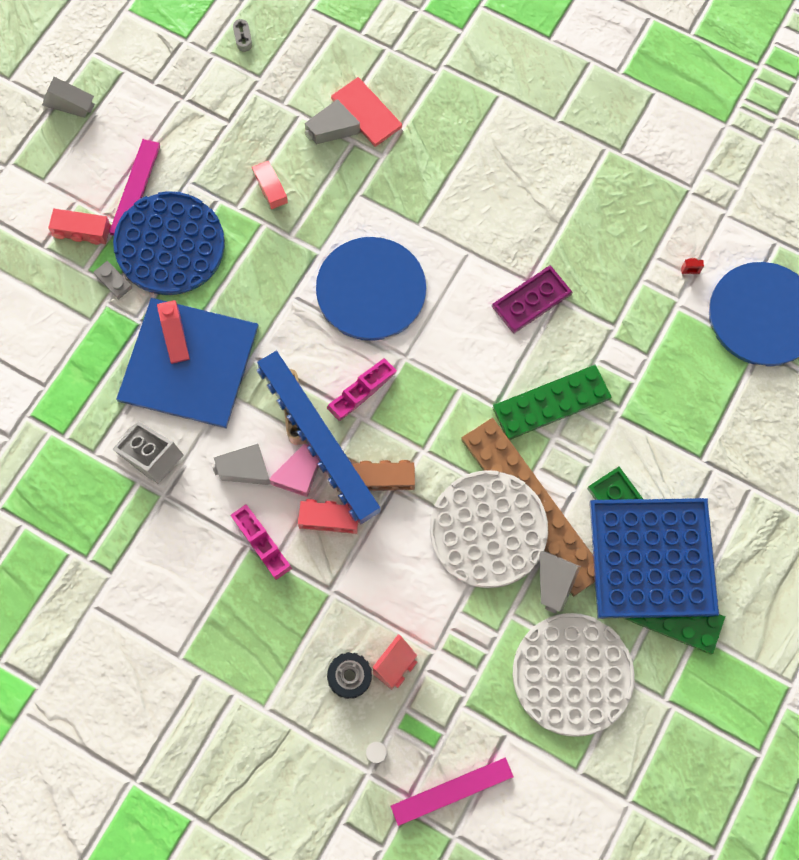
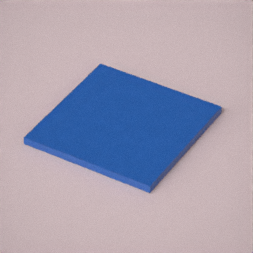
[116,298,259,429]
[589,498,719,619]

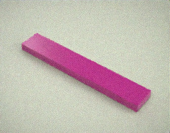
[109,139,160,236]
[391,757,514,826]

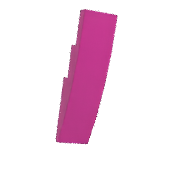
[327,358,397,421]
[230,504,292,580]

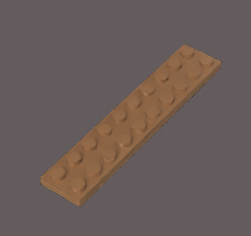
[461,417,595,597]

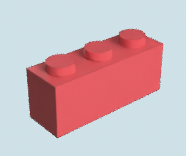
[48,208,111,245]
[298,499,359,534]

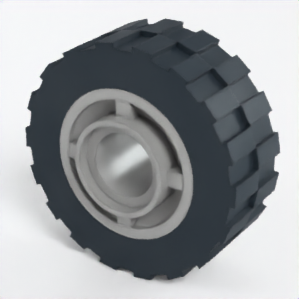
[327,652,372,699]

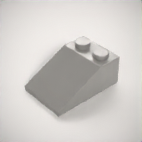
[112,421,184,484]

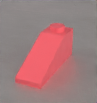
[157,300,190,364]

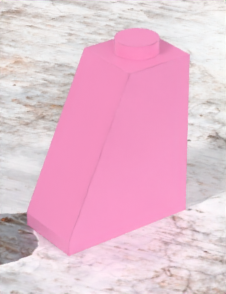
[270,444,319,497]

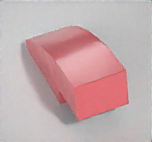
[252,161,288,210]

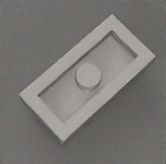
[93,261,132,300]

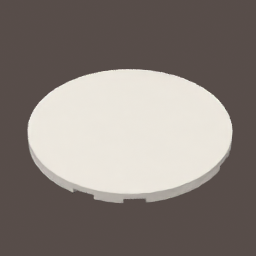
[430,471,548,588]
[512,613,634,737]

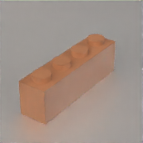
[337,460,415,491]

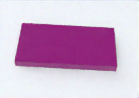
[492,265,573,334]

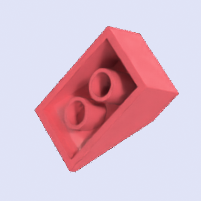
[372,634,418,690]

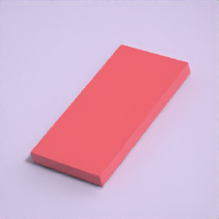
[331,77,402,147]

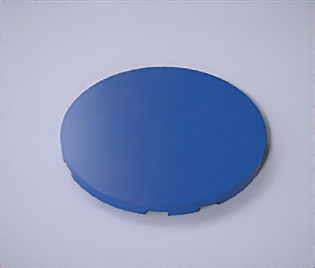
[113,191,225,295]
[316,237,426,341]
[708,262,799,366]

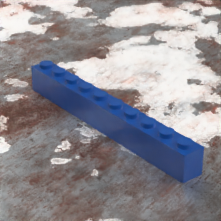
[257,350,381,525]

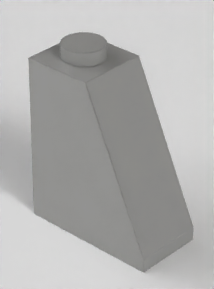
[42,76,95,118]
[305,99,360,144]
[212,443,271,485]
[539,551,581,613]

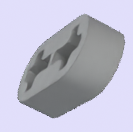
[233,19,252,52]

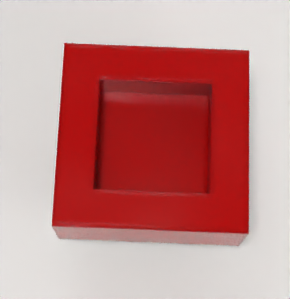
[681,258,704,274]

